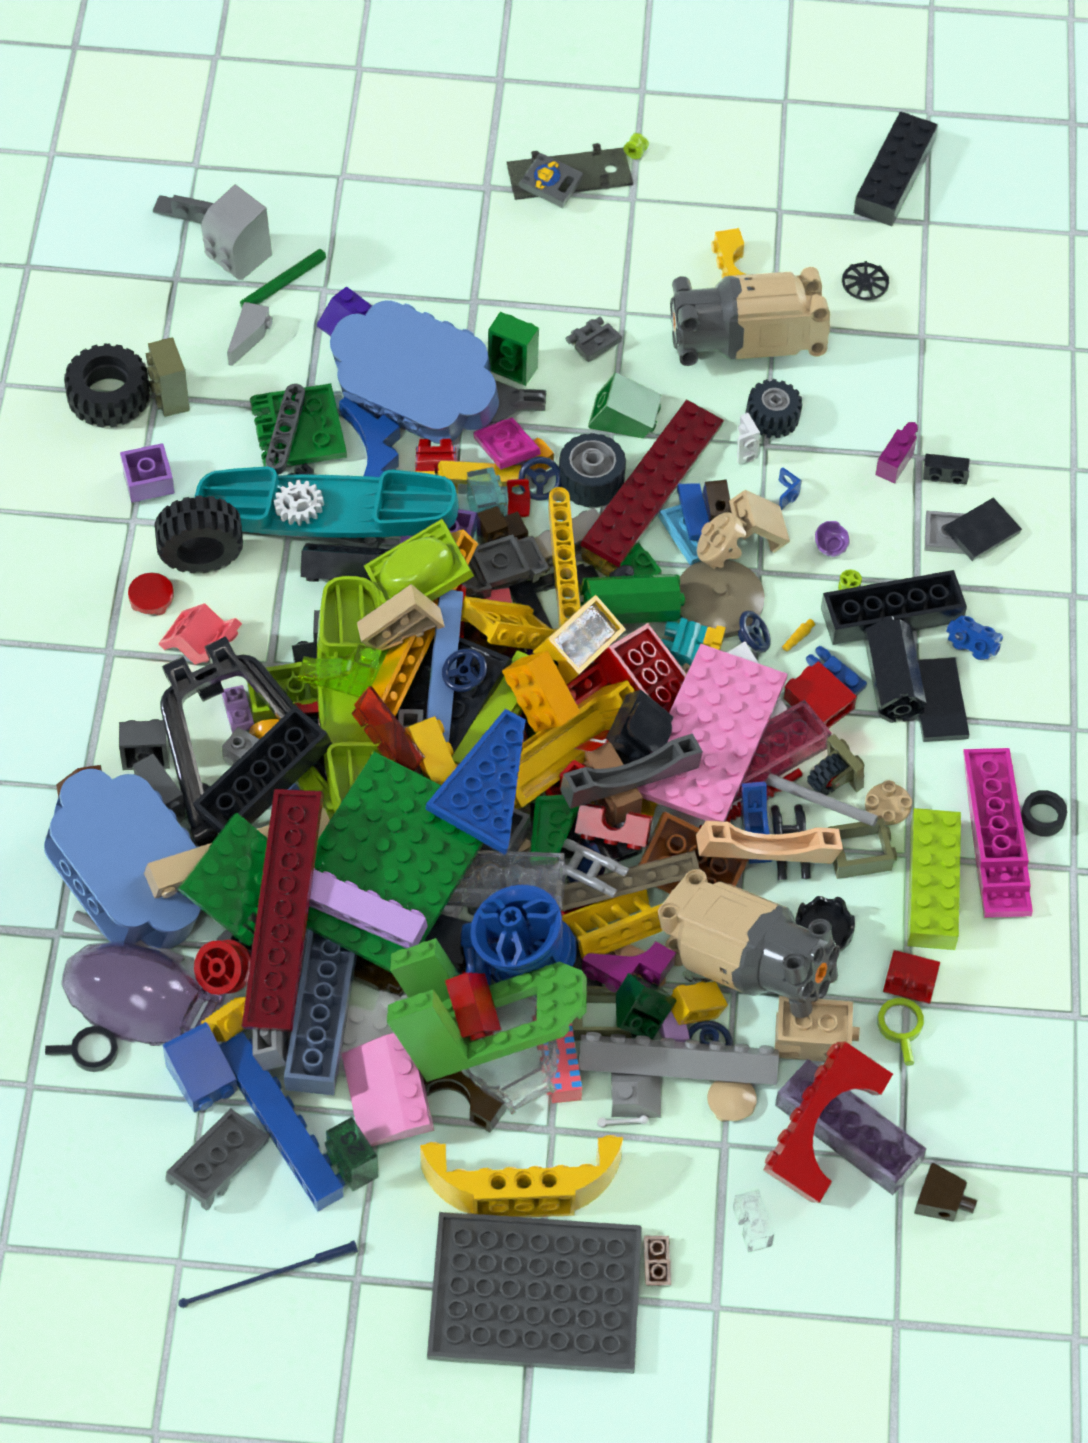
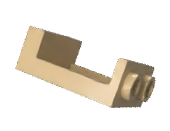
[729,489,790,552]

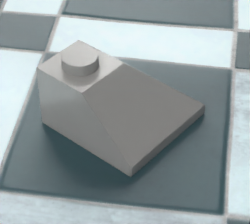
[611,1073,661,1118]

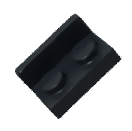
[923,453,970,484]

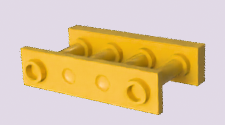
[562,889,663,959]

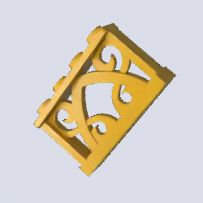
[461,596,556,650]

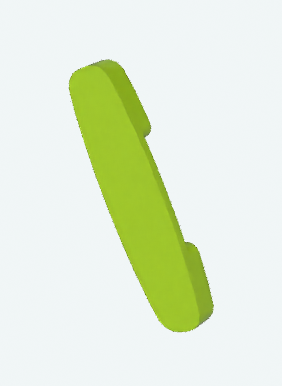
[317,576,398,812]

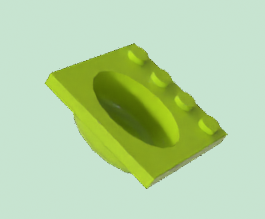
[364,519,474,604]

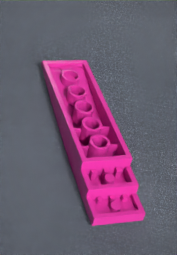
[963,748,1033,918]

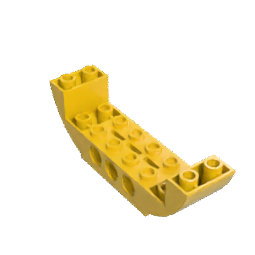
[420,1135,623,1218]

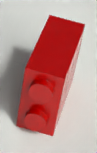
[783,661,857,734]
[445,973,502,1041]

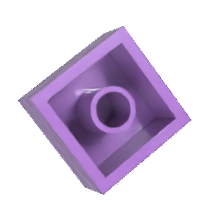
[120,443,175,503]

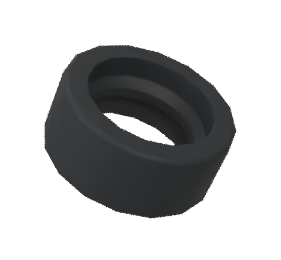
[1021,790,1068,837]

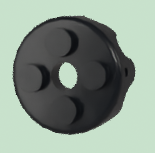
[795,896,855,952]

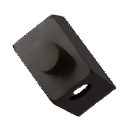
[702,479,732,522]
[914,1162,978,1222]

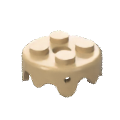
[697,512,747,570]

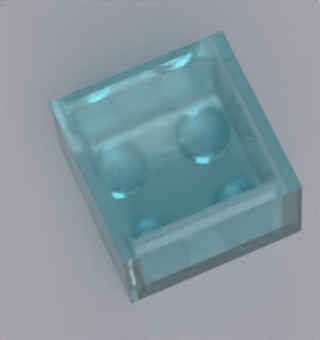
[467,467,507,530]

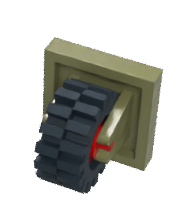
[807,734,865,795]

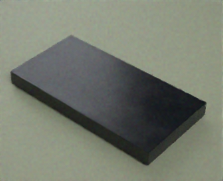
[918,657,970,742]

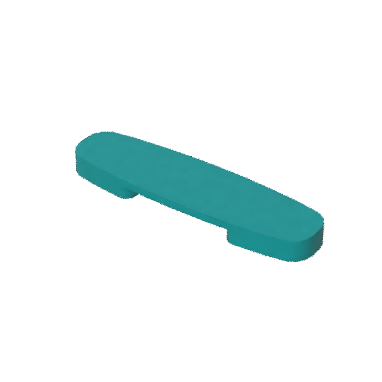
[195,466,459,538]

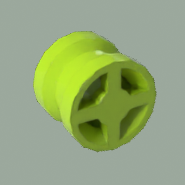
[623,133,649,160]
[838,569,862,590]

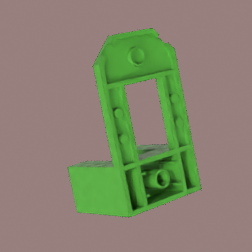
[387,939,587,1082]

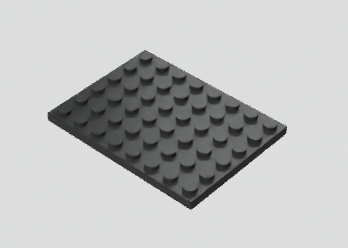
[427,1212,642,1373]

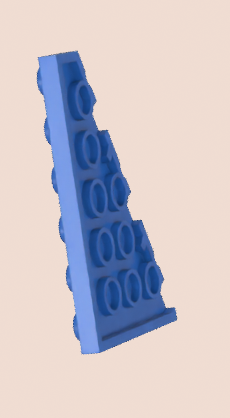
[426,708,525,855]

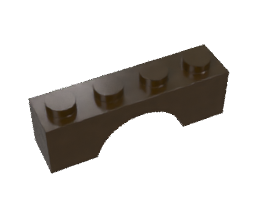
[422,1071,507,1133]

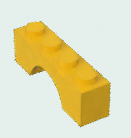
[711,228,746,279]

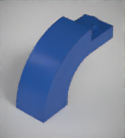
[741,782,772,864]

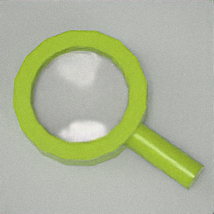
[877,998,924,1066]

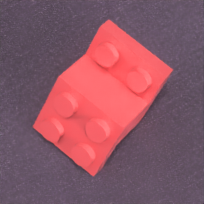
[158,603,242,665]

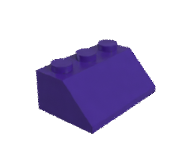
[317,286,372,337]

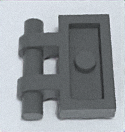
[565,316,622,362]

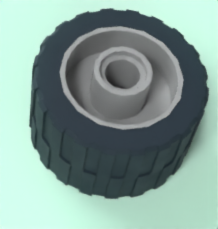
[559,433,626,507]

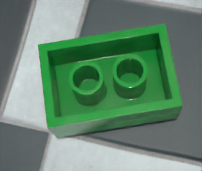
[488,311,539,386]

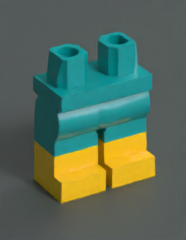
[661,618,726,666]

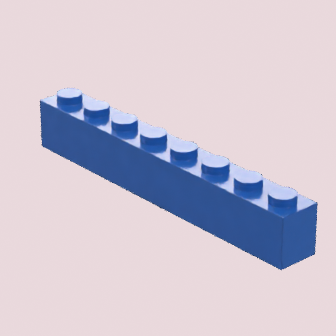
[219,1032,345,1212]

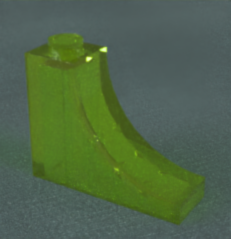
[297,644,381,699]

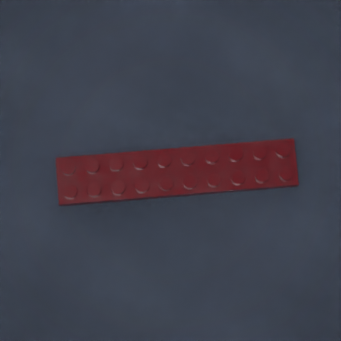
[580,399,724,567]
[242,789,324,1032]

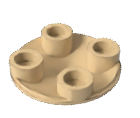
[865,780,912,825]
[707,1081,757,1122]

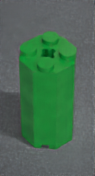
[580,574,685,624]

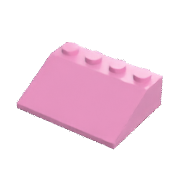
[341,1033,434,1148]

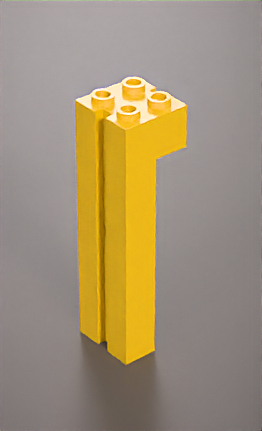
[514,681,634,809]

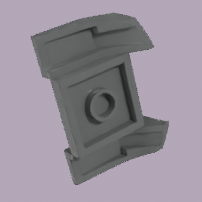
[462,534,550,598]

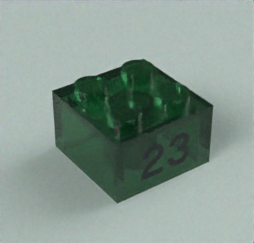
[324,1117,379,1192]

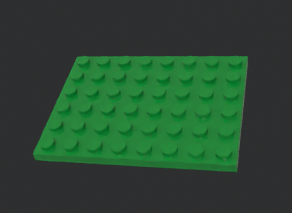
[306,752,484,973]

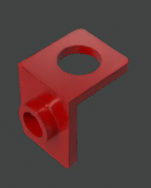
[507,479,531,517]

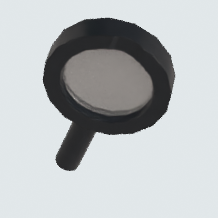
[45,1026,118,1072]

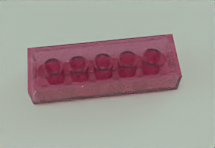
[733,700,832,803]

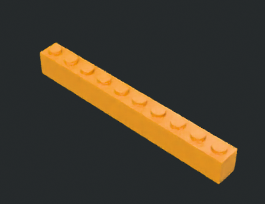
[359,529,478,726]

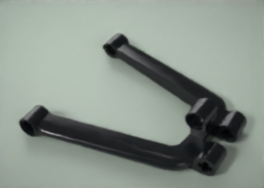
[160,636,328,847]

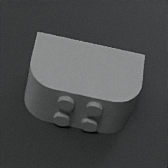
[201,184,272,280]

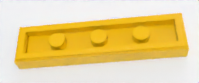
[438,461,526,487]

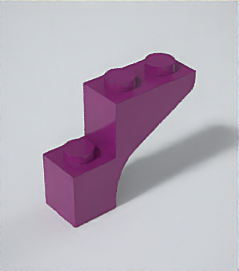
[582,941,676,992]

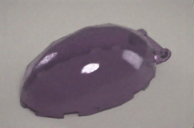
[61,941,223,1046]

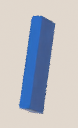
[677,483,709,541]

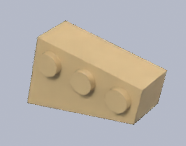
[357,584,445,653]

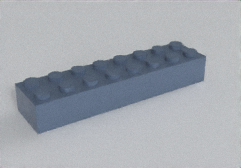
[284,930,357,1096]

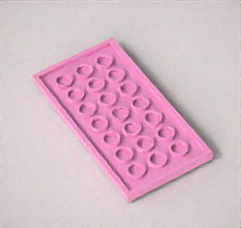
[637,644,788,822]

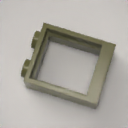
[828,818,897,879]
[572,986,632,1041]

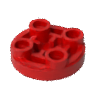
[128,572,174,615]

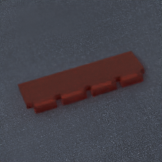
[352,686,425,771]

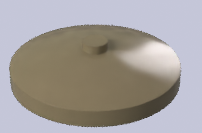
[679,559,765,638]

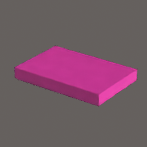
[473,417,541,470]

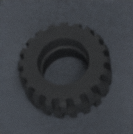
[64,343,150,428]
[154,495,243,574]

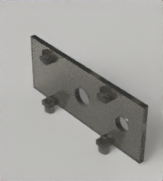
[506,143,633,200]

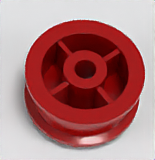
[194,940,251,995]

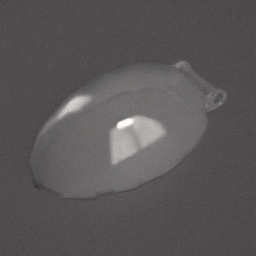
[465,996,560,1115]

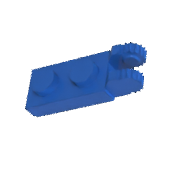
[805,646,867,696]

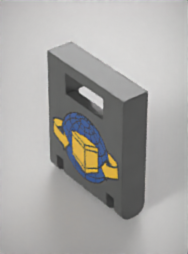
[519,153,583,209]

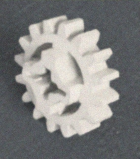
[274,480,324,526]

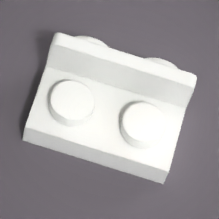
[737,413,760,465]

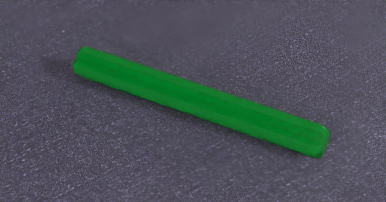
[239,249,326,309]

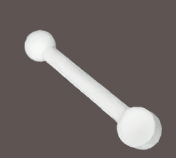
[597,1115,649,1128]

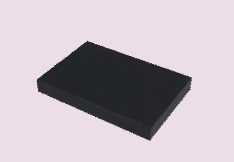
[944,497,1022,562]

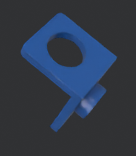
[778,467,802,510]

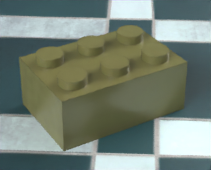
[145,337,190,417]

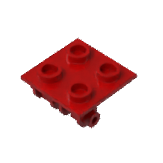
[883,950,941,1004]

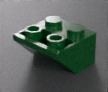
[616,973,677,1040]

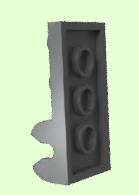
[165,1108,270,1211]

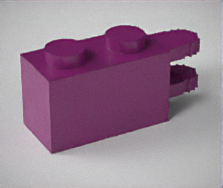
[875,422,918,484]

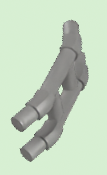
[545,839,629,898]

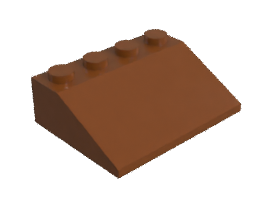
[639,812,749,894]

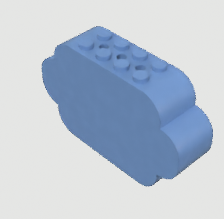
[330,300,499,444]
[44,769,201,949]

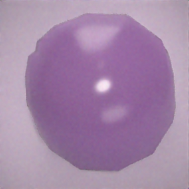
[815,521,850,557]

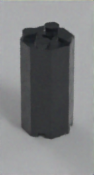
[864,616,926,723]

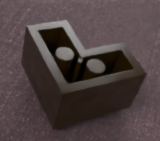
[476,506,529,545]

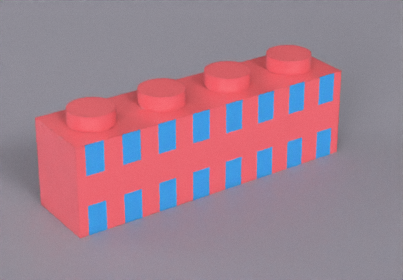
[534,1014,582,1104]

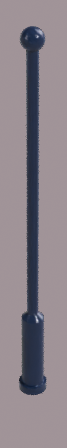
[178,1240,358,1308]

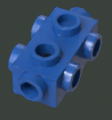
[946,615,1003,660]

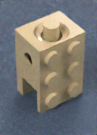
[775,996,860,1062]

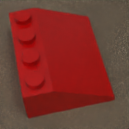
[594,623,687,713]

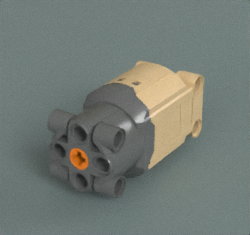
[670,267,830,366]
[658,869,840,1018]

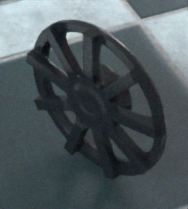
[842,261,889,301]

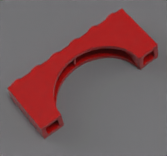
[763,1041,893,1203]

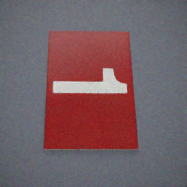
[574,730,609,752]

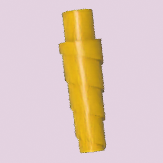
[782,619,816,652]

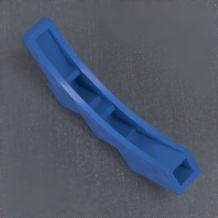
[339,397,400,477]

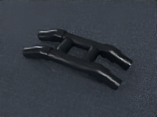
[770,804,811,880]

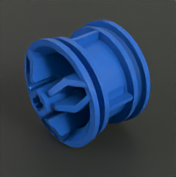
[471,885,577,996]

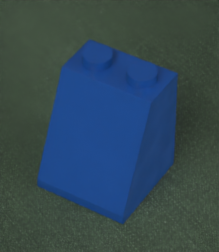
[162,1022,238,1113]

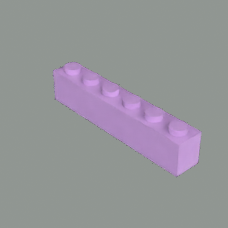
[309,868,427,948]

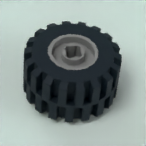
[745,379,803,438]

